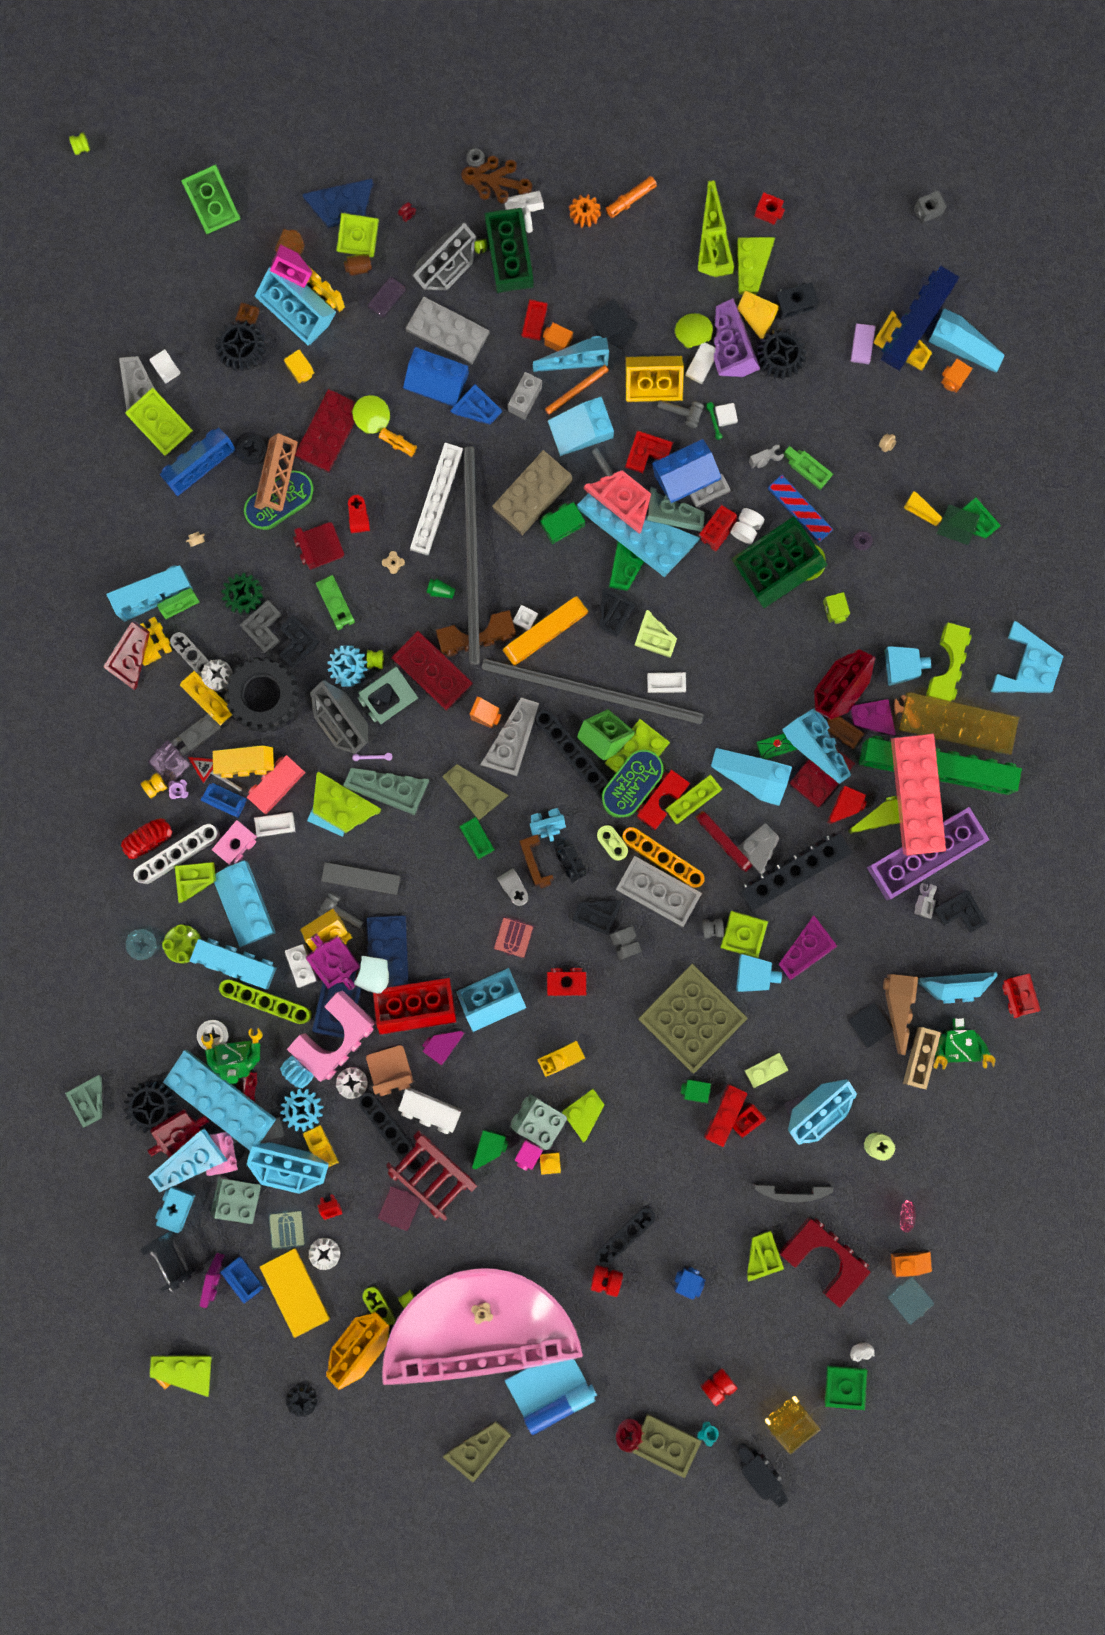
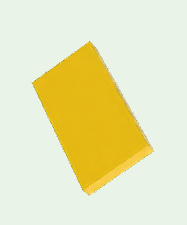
[260,1248,330,1338]

